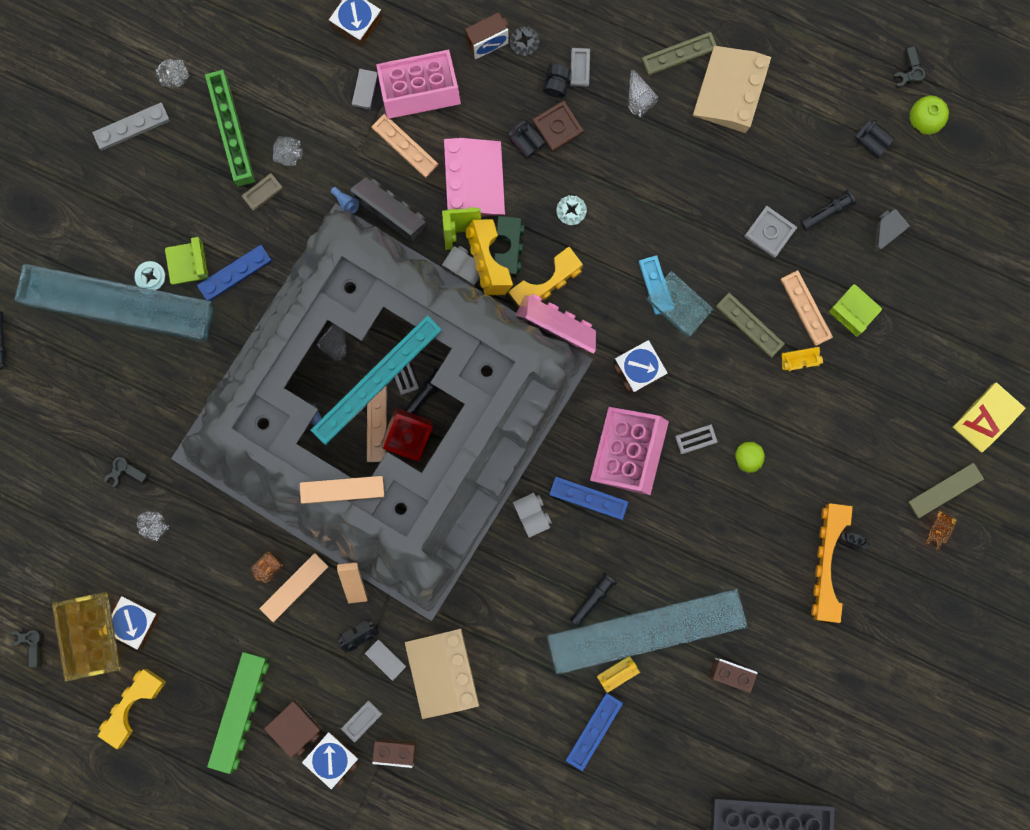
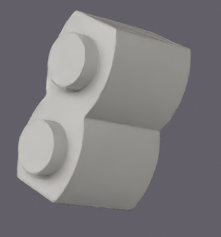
[442,246,480,287]
[513,493,552,538]

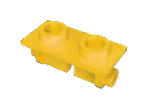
[782,347,823,372]
[597,656,640,693]

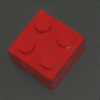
[382,407,433,461]

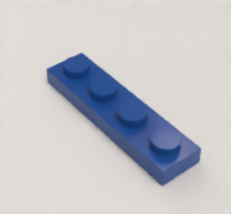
[197,245,272,302]
[549,477,628,520]
[565,693,623,771]

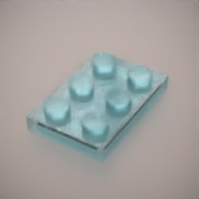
[646,271,713,337]

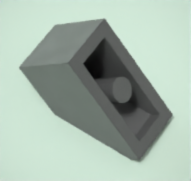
[874,209,910,253]

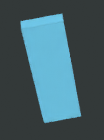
[639,255,674,315]

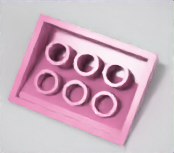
[376,50,461,119]
[444,138,505,217]
[515,294,596,354]
[590,407,669,495]

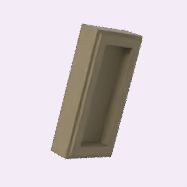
[242,173,283,211]

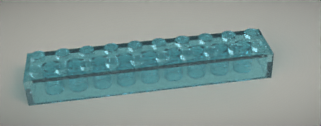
[14,264,214,342]
[547,589,747,674]

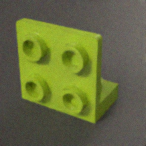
[442,207,481,250]
[165,237,209,285]
[829,284,882,337]

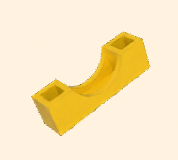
[466,220,513,295]
[508,247,583,309]
[98,669,166,749]

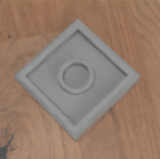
[744,206,797,258]

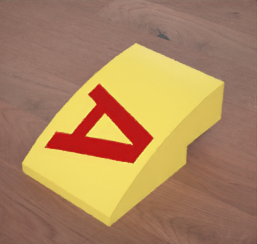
[953,383,1025,453]

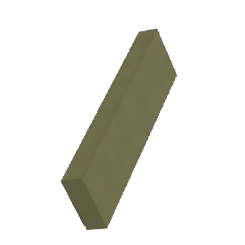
[641,32,717,76]
[716,293,785,358]
[907,463,984,519]

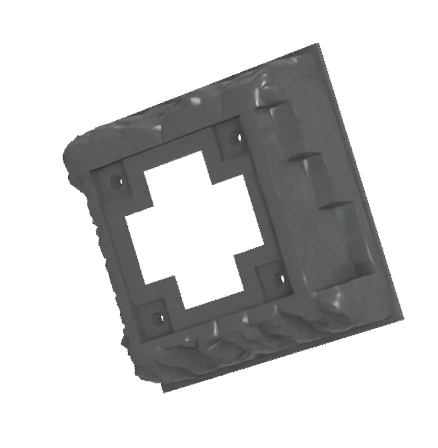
[171,203,593,621]

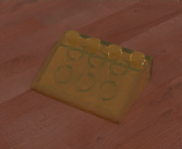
[52,592,121,681]

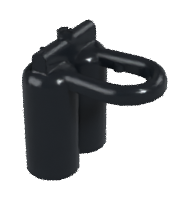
[508,120,547,159]
[855,120,895,158]

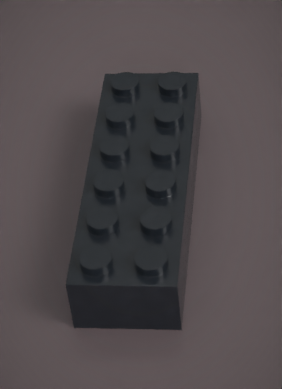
[710,796,835,830]

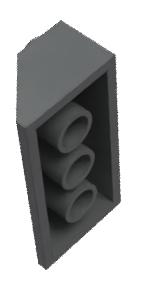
[350,177,427,244]

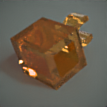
[926,511,957,550]
[250,552,283,582]

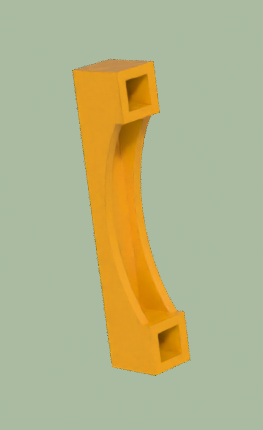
[811,503,853,623]

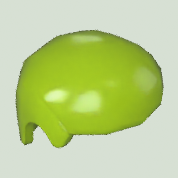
[735,442,765,473]

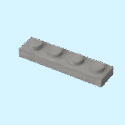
[92,102,170,151]

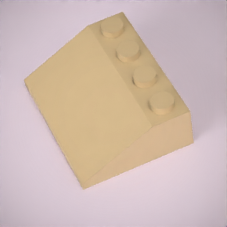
[693,46,771,133]
[405,629,479,719]

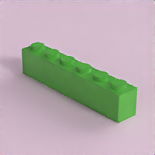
[205,70,256,187]
[207,652,269,774]

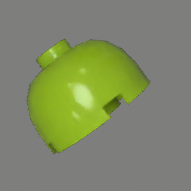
[909,95,949,135]

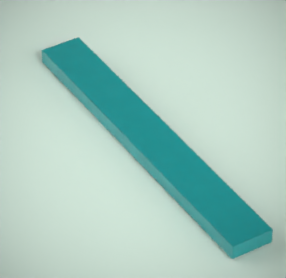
[311,315,442,445]

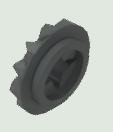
[510,26,539,56]

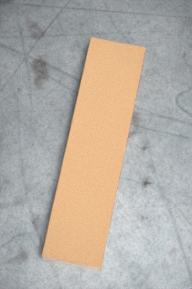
[372,114,439,179]
[780,270,833,346]
[367,386,387,462]
[300,476,384,504]
[259,553,329,622]
[337,562,368,604]

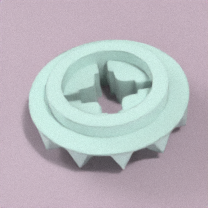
[557,195,587,225]
[135,261,166,292]

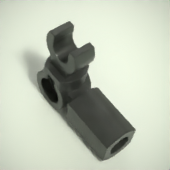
[893,46,925,88]
[104,457,150,487]
[11,630,44,667]

